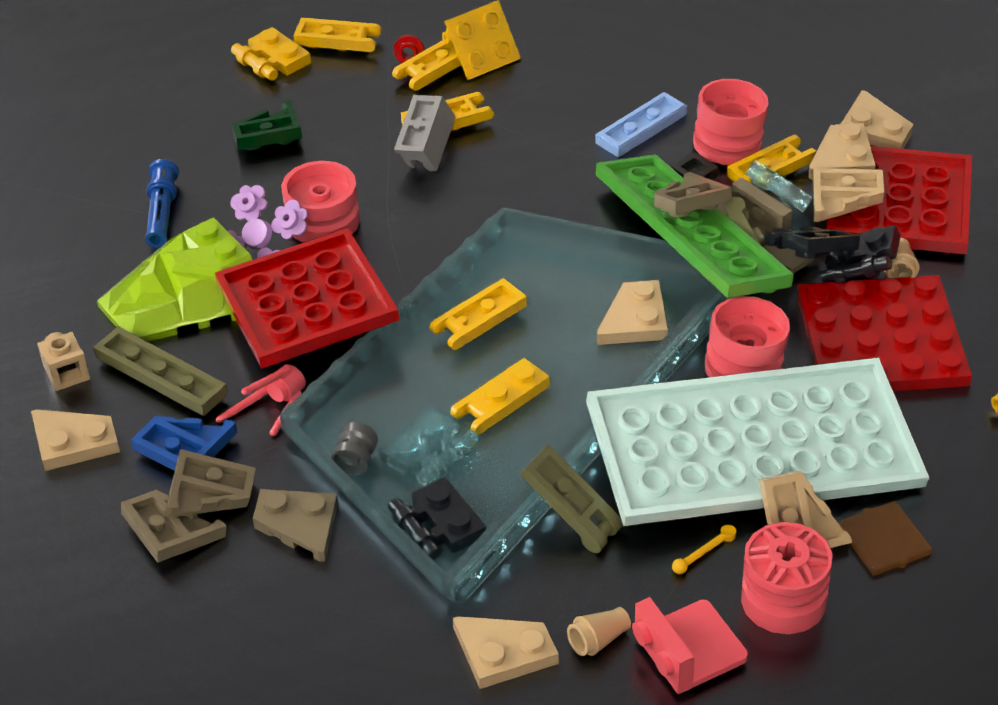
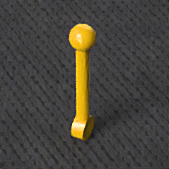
[672,525,736,574]

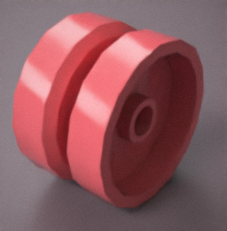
[281,160,360,243]

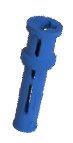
[145,159,179,248]

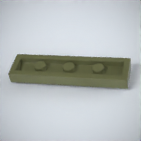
[93,326,228,416]

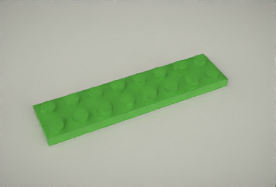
[596,154,794,298]

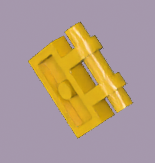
[231,27,311,81]

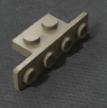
[717,178,814,274]

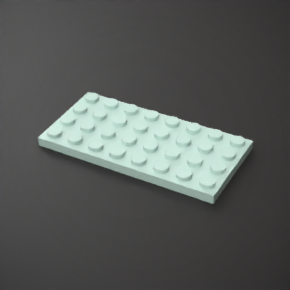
[586,358,929,526]

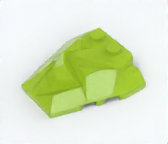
[97,217,253,342]

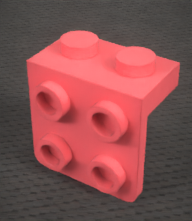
[632,597,748,694]

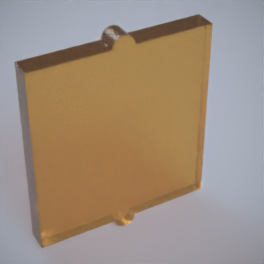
[838,501,932,576]

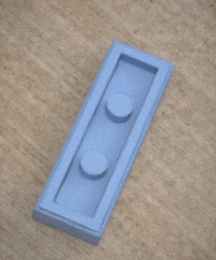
[595,92,687,158]

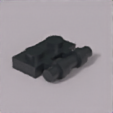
[820,225,901,283]
[765,226,860,258]
[388,477,487,561]

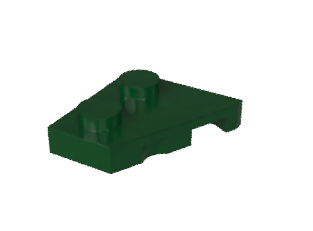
[232,99,302,150]

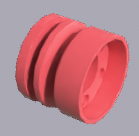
[693,79,769,165]
[704,296,790,377]
[741,522,833,635]

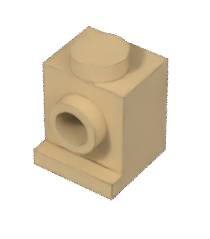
[37,332,90,391]

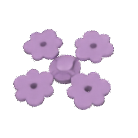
[228,185,308,258]

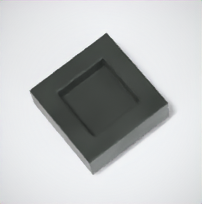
[671,152,719,180]

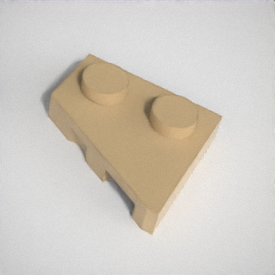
[841,90,914,149]
[808,123,876,179]
[812,168,884,222]
[597,280,668,345]
[31,410,120,471]
[759,471,852,548]
[453,616,559,689]

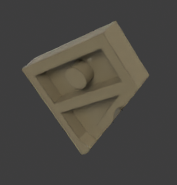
[654,172,732,217]
[164,449,256,518]
[253,489,338,562]
[121,490,226,563]

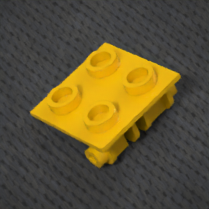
[442,0,521,80]

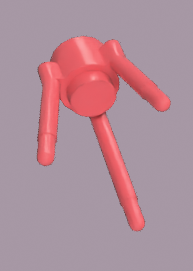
[216,364,306,436]

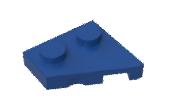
[131,416,238,471]

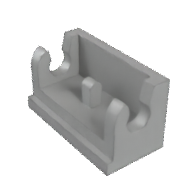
[394,95,456,172]

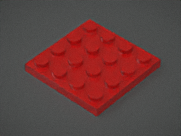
[826,146,972,254]
[215,228,400,369]
[797,275,972,392]

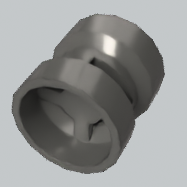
[331,422,378,477]

